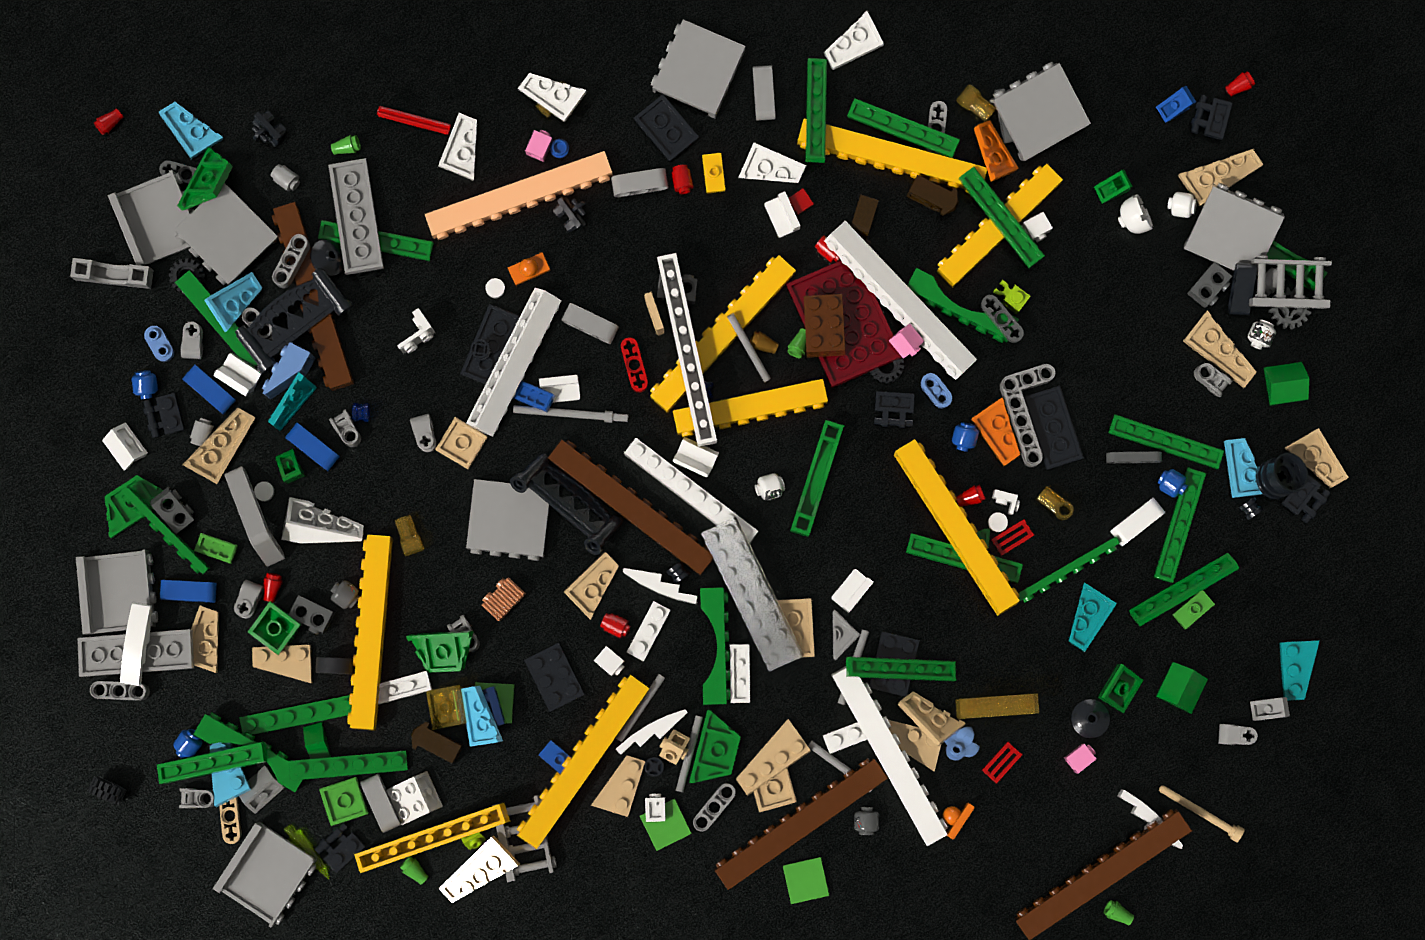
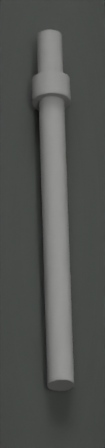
[513,405,628,423]

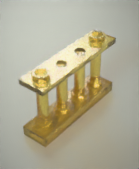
[955,694,1039,719]

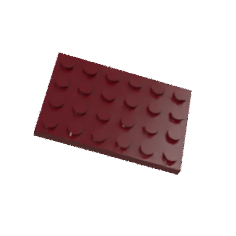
[786,261,902,388]

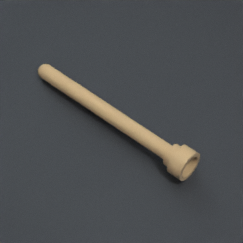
[1159,785,1245,842]

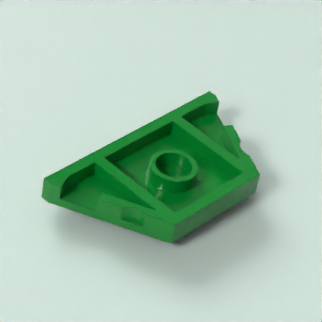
[177,148,233,211]
[105,475,171,538]
[406,631,473,673]
[689,710,740,783]

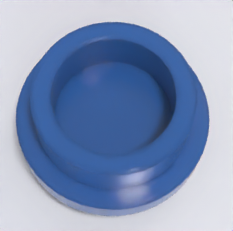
[550,139,569,158]

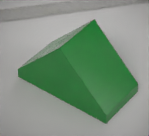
[1094,170,1132,204]
[276,449,305,484]
[303,722,331,759]

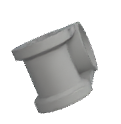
[181,322,203,359]
[1194,363,1232,397]
[329,409,361,447]
[410,414,436,452]
[234,580,264,618]
[447,615,480,652]
[1218,724,1258,745]
[179,788,214,808]

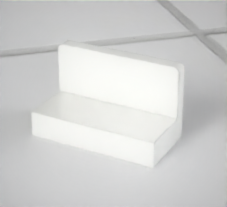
[764,192,800,238]
[214,353,262,396]
[539,375,580,403]
[103,423,148,470]
[673,437,719,477]
[831,569,873,613]

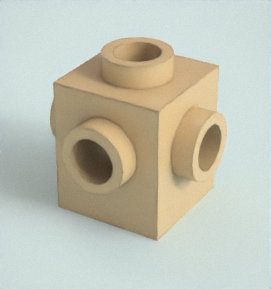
[659,729,690,765]

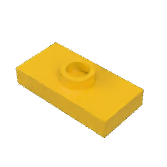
[702,153,725,193]

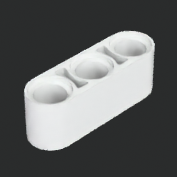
[1110,497,1165,546]

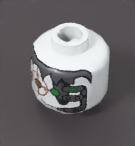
[1248,320,1276,350]
[755,473,785,500]

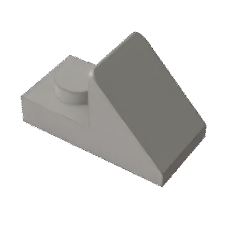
[1250,697,1290,721]

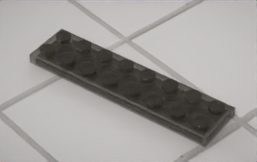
[701,517,804,671]

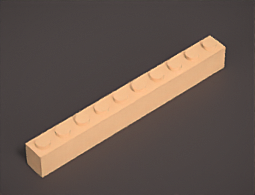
[425,151,613,240]

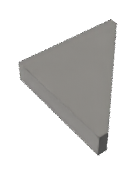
[833,610,860,660]

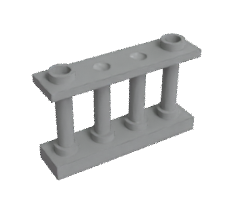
[1249,256,1332,309]
[492,795,557,882]

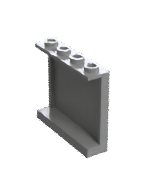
[651,20,745,118]
[990,62,1091,161]
[108,170,194,266]
[174,183,279,285]
[1184,183,1284,275]
[466,479,549,561]
[76,550,158,635]
[213,821,317,927]

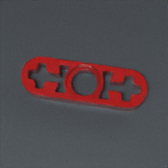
[621,338,648,392]

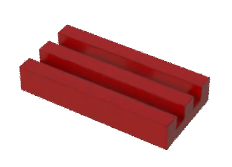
[991,520,1034,556]
[982,742,1022,784]

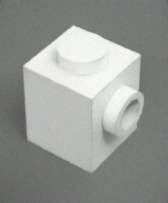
[1021,212,1052,242]
[594,646,625,676]

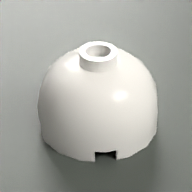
[1118,194,1153,234]

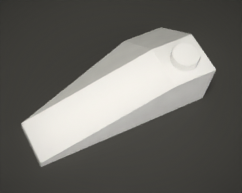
[282,497,364,543]

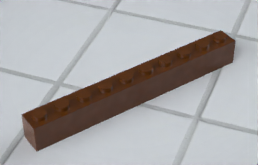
[272,202,354,391]
[548,440,715,576]
[714,758,888,890]
[1015,809,1192,940]

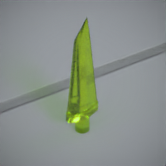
[284,825,329,879]

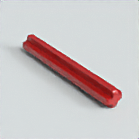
[377,106,451,134]

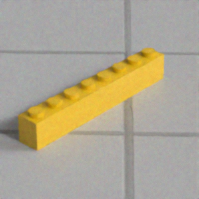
[937,164,1063,288]
[673,379,828,437]
[354,803,510,873]

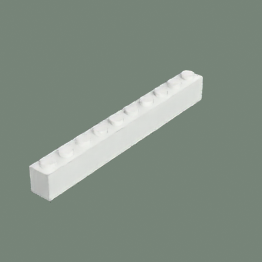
[824,221,977,380]
[657,253,717,447]
[831,666,948,846]

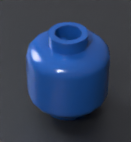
[131,370,158,399]
[952,422,979,452]
[1158,469,1188,498]
[173,729,203,759]

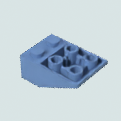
[262,342,316,399]

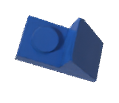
[1156,86,1196,123]

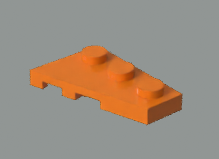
[974,120,1019,182]
[971,397,1020,466]

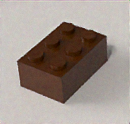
[804,294,845,357]

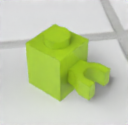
[993,280,1031,315]

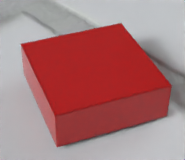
[788,189,814,215]

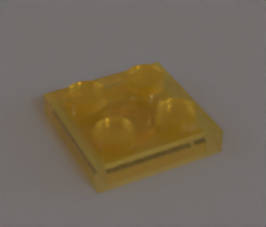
[426,685,466,729]

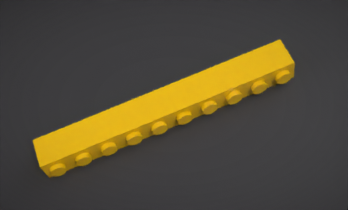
[797,119,987,193]
[650,255,796,413]
[894,439,1019,616]
[348,535,393,730]
[516,675,650,849]

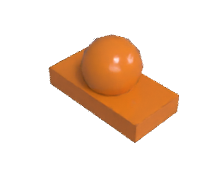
[508,253,550,286]
[943,803,974,839]

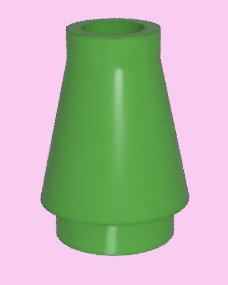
[331,135,361,155]
[788,328,806,358]
[400,856,429,885]
[1104,900,1134,925]

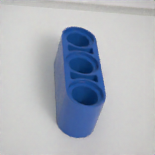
[182,365,236,415]
[285,423,340,471]
[160,580,217,603]

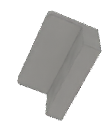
[239,766,284,814]

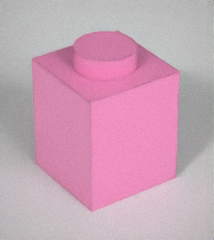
[525,130,553,162]
[889,323,924,358]
[1064,744,1096,773]

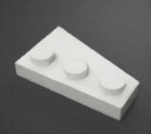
[824,11,884,70]
[518,73,587,122]
[438,113,477,180]
[739,143,806,183]

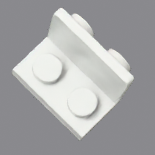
[398,308,435,354]
[387,771,443,825]

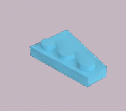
[159,102,223,159]
[204,272,262,332]
[1224,438,1263,498]
[461,686,503,746]
[210,743,251,807]

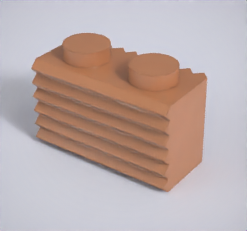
[482,577,526,622]

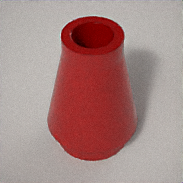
[1225,71,1255,96]
[94,109,123,135]
[956,485,985,507]
[263,573,283,602]

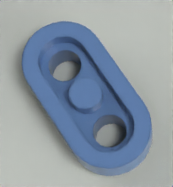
[144,326,174,362]
[921,373,952,408]

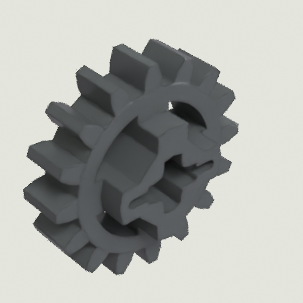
[1268,287,1311,329]

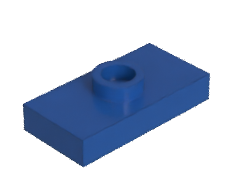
[513,381,555,413]
[539,740,570,773]

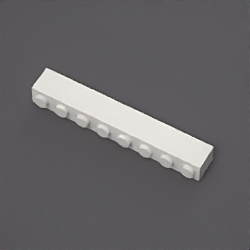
[466,288,562,437]
[624,438,758,548]

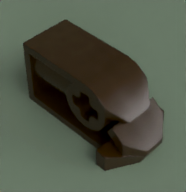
[906,175,959,216]
[851,195,879,246]
[411,722,464,763]

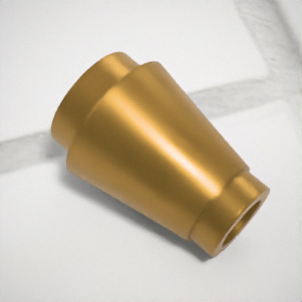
[750,331,779,354]

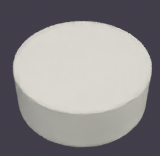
[486,278,505,298]
[254,482,274,501]
[988,513,1008,532]

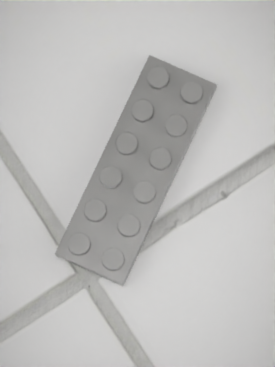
[328,158,384,275]
[78,629,194,677]

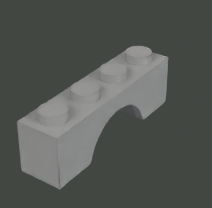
[70,258,153,289]

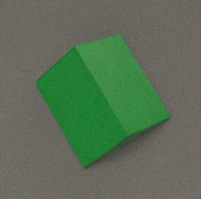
[1264,362,1309,405]
[248,601,301,655]
[1156,662,1208,714]
[1098,664,1143,713]

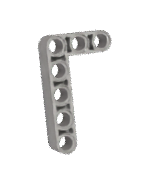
[1000,364,1055,467]
[225,466,285,567]

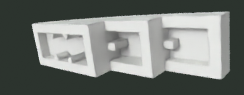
[623,568,697,604]
[120,602,152,686]
[616,710,688,754]
[1118,789,1183,849]

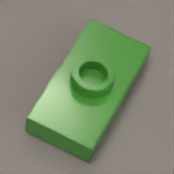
[194,533,238,564]
[1172,590,1215,629]

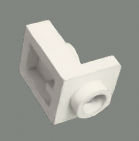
[992,490,1020,515]
[645,794,665,822]

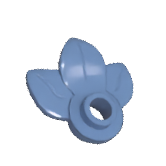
[944,727,980,761]

